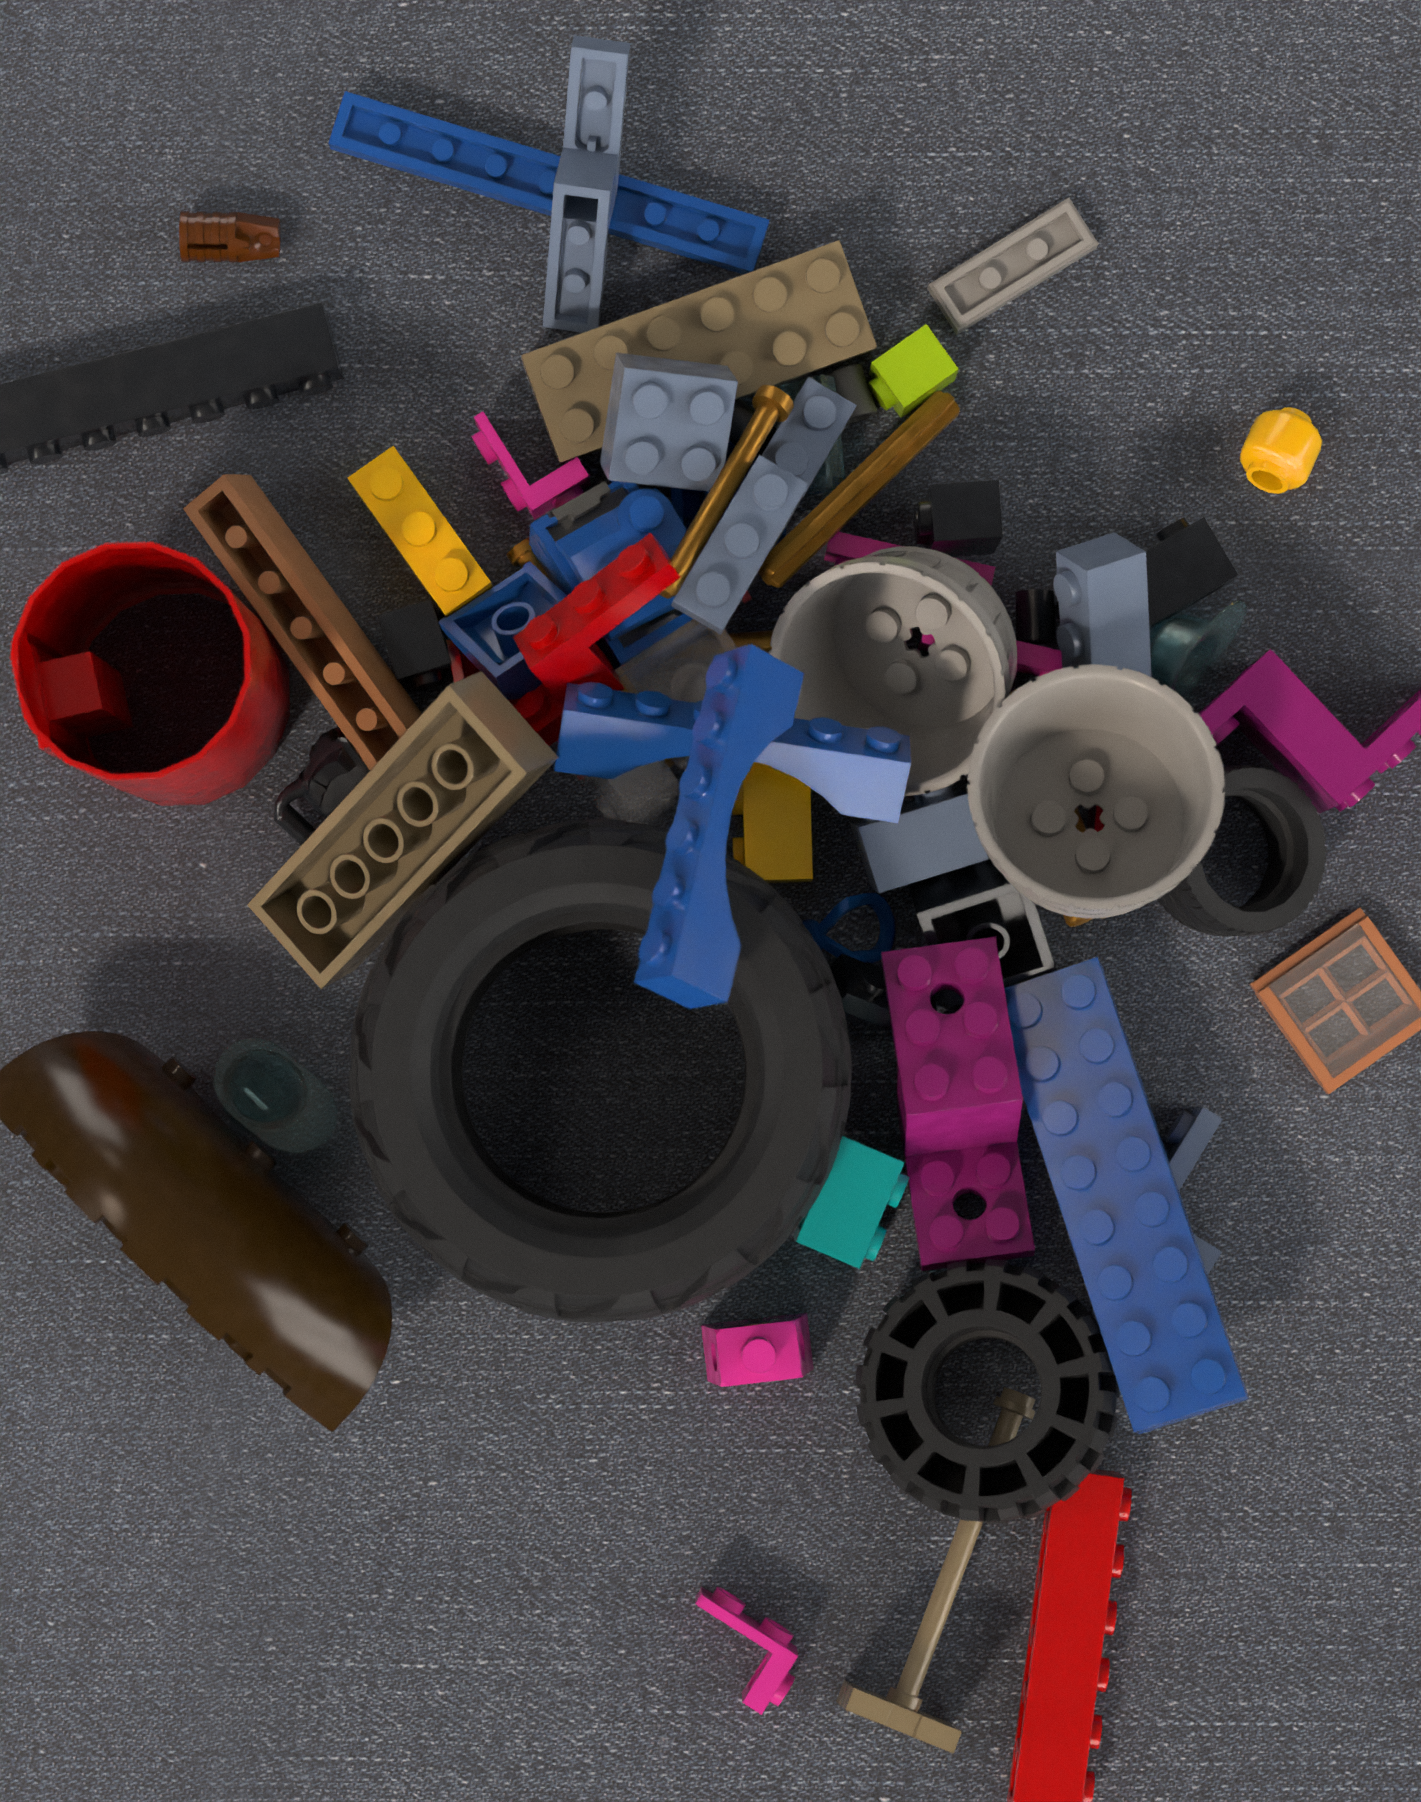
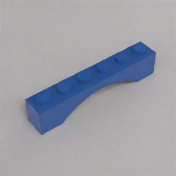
[635,644,804,1009]
[554,682,911,823]

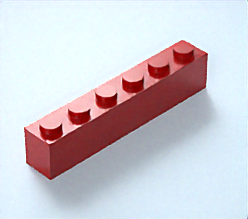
[1007,1469,1132,1802]

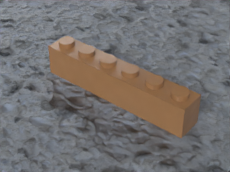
[183,474,422,770]

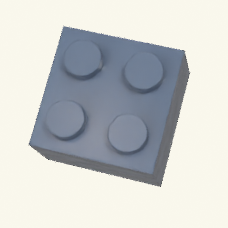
[600,353,738,492]
[850,785,988,893]

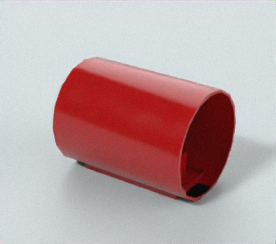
[10,542,290,806]

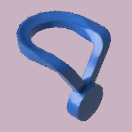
[802,893,895,963]

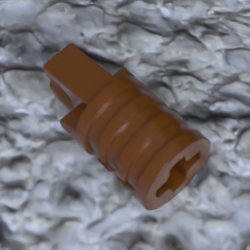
[179,211,281,263]

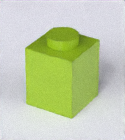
[868,324,959,418]

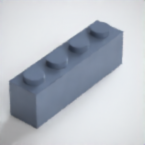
[1053,532,1151,677]

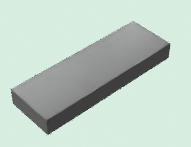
[927,198,1099,335]

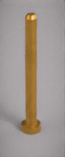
[660,385,794,599]

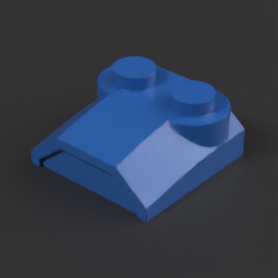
[555,488,700,641]
[438,561,567,700]

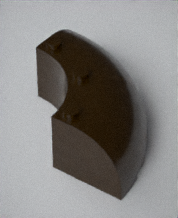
[0,1031,392,1432]

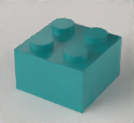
[793,1136,909,1269]

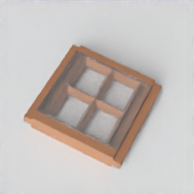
[1249,907,1421,1094]

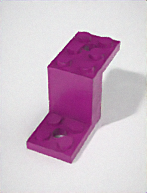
[1198,649,1421,814]
[881,937,1035,1271]

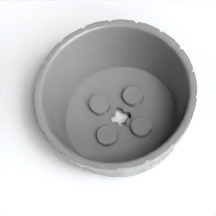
[769,546,1017,796]
[967,664,1225,919]

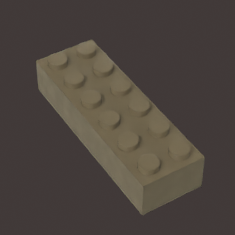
[521,240,877,465]
[247,671,559,989]

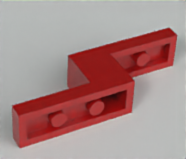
[513,532,681,746]

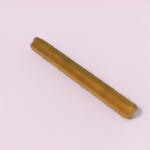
[758,391,960,588]

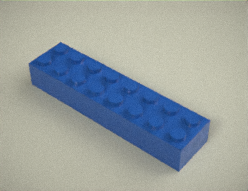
[1004,957,1249,1434]

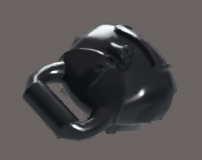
[274,727,370,846]

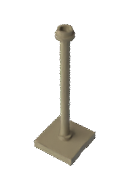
[836,1387,1035,1754]

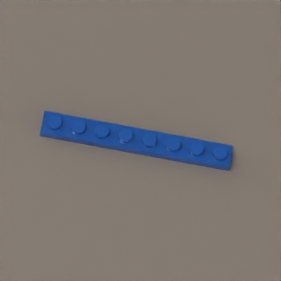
[328,91,770,275]

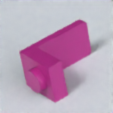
[471,411,591,520]
[695,1587,798,1715]

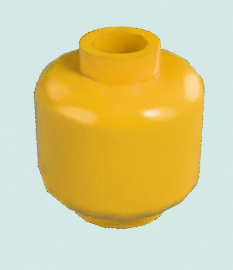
[1240,407,1322,494]

